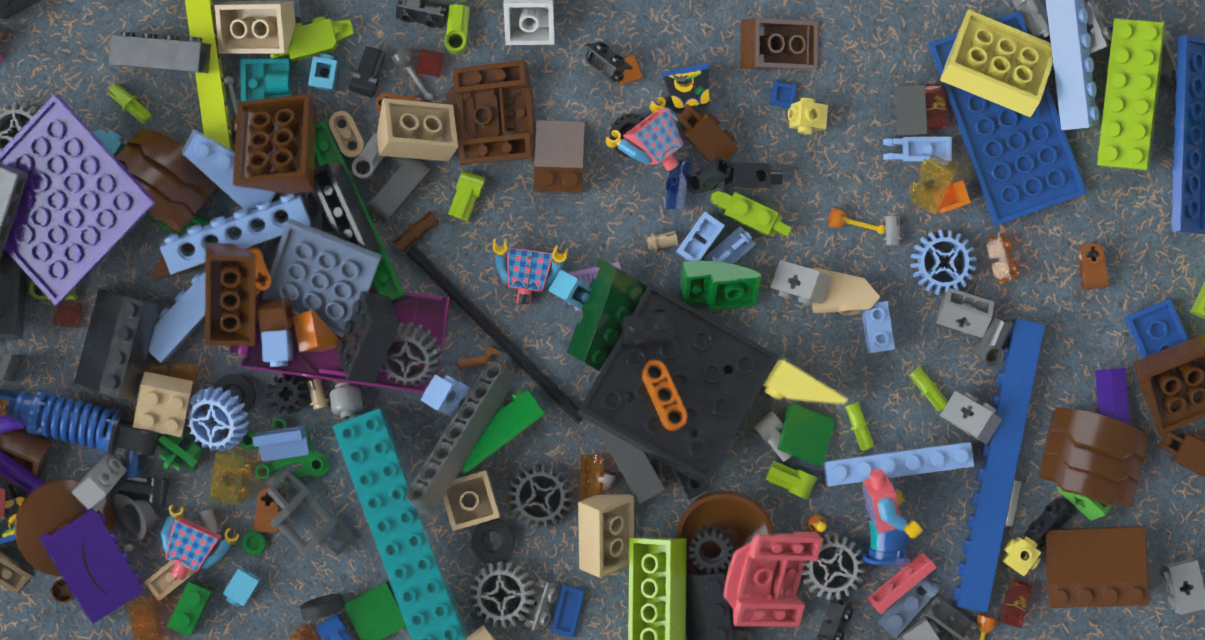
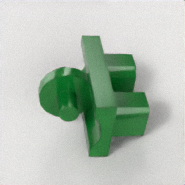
[157,434,202,472]

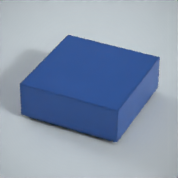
[769,80,798,109]

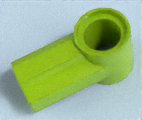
[445,4,471,55]
[448,169,486,222]
[765,460,818,500]

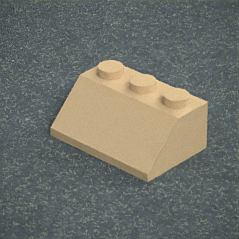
[215,0,296,54]
[377,98,458,161]
[578,494,634,578]

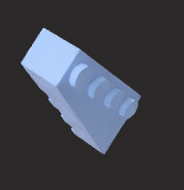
[182,129,276,222]

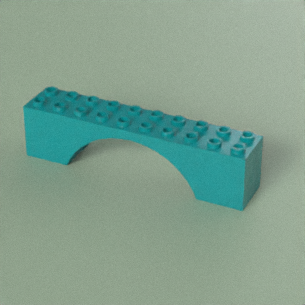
[332,408,468,640]

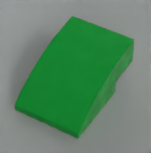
[679,261,761,311]

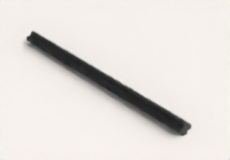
[406,245,584,424]

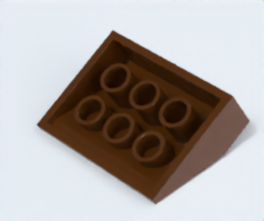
[233,94,317,194]
[1133,334,1205,435]
[1046,526,1151,608]

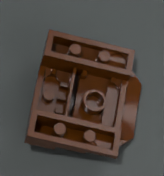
[446,60,535,165]
[115,128,219,233]
[1038,408,1149,507]

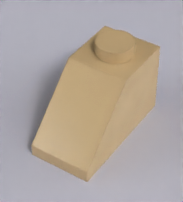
[0,548,32,594]

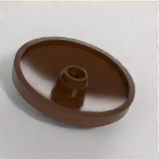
[14,478,115,576]
[676,491,774,571]

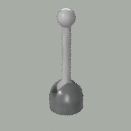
[391,48,433,102]

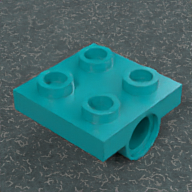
[240,58,291,102]

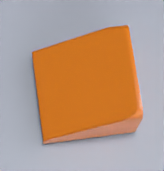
[619,55,643,87]

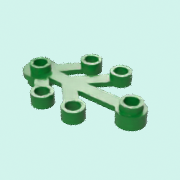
[239,418,330,487]

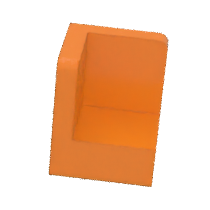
[933,180,971,214]

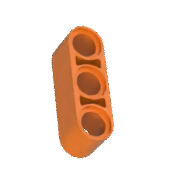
[642,360,687,431]

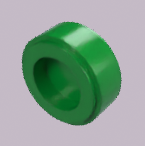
[242,530,267,555]

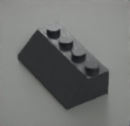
[686,568,737,640]

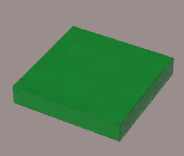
[777,403,835,466]
[344,582,406,640]

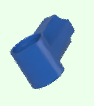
[316,613,353,640]

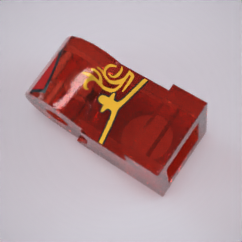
[923,83,949,130]
[997,578,1032,629]

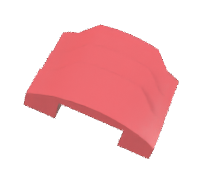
[724,532,823,627]

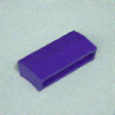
[1095,368,1130,425]

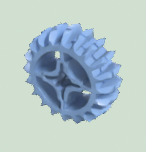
[910,230,977,295]
[184,386,249,452]

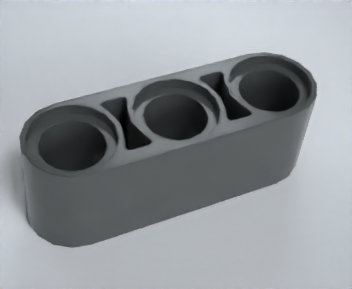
[368,158,432,223]

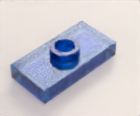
[665,161,690,210]

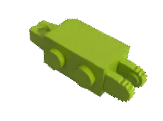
[270,16,354,62]
[710,190,792,237]

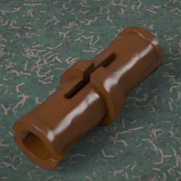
[392,211,439,253]

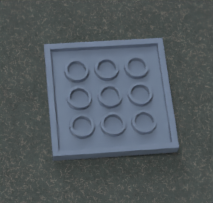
[260,218,382,337]

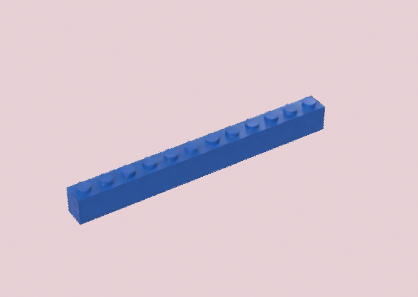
[952,319,1045,613]

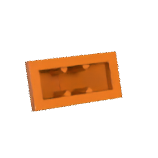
[293,309,339,352]

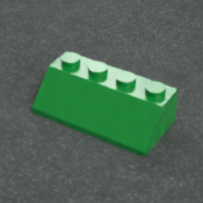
[462,389,546,473]

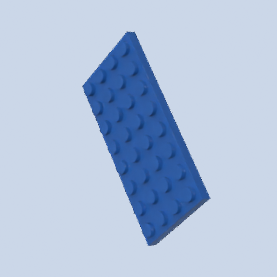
[928,11,1087,226]

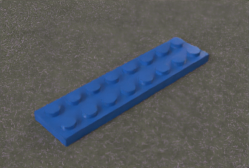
[1171,35,1205,234]

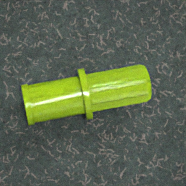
[107,83,151,124]
[908,366,948,411]
[845,402,874,451]

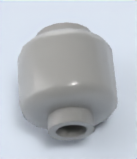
[330,382,363,420]

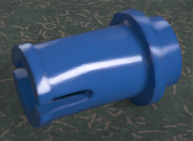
[124,450,142,477]

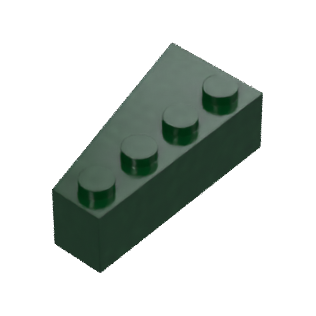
[567,259,648,371]

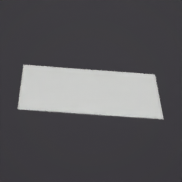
[1006,480,1022,527]

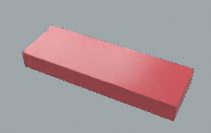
[867,552,937,614]

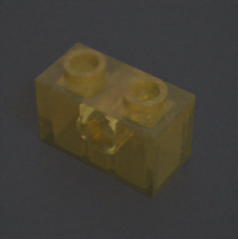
[909,154,959,214]
[208,451,251,505]

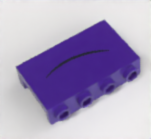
[39,508,144,624]

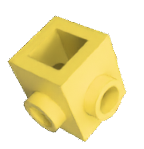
[788,98,828,134]
[1001,536,1041,576]

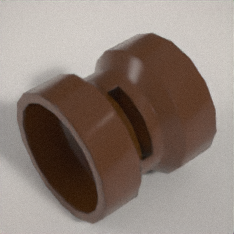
[51,578,75,603]

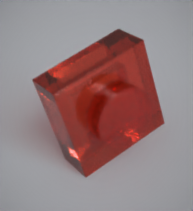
[415,49,445,78]
[54,302,82,328]

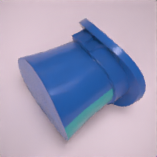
[862,521,910,567]

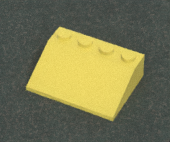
[940,9,1053,117]
[762,360,848,404]

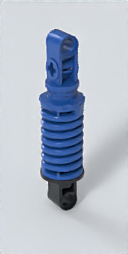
[0,388,159,455]

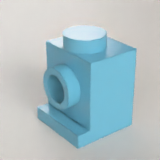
[308,54,339,92]

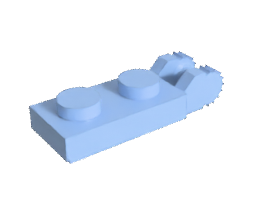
[883,137,952,162]

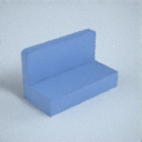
[252,425,309,461]

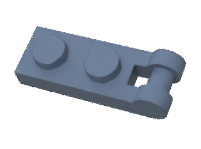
[876,576,940,639]

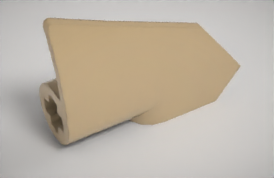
[812,268,880,315]

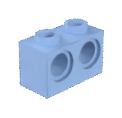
[675,212,725,261]
[861,301,895,353]
[261,331,294,367]
[421,375,471,418]

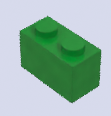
[167,580,214,637]

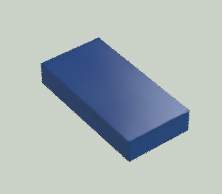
[550,584,586,638]

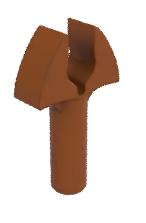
[457,347,504,369]

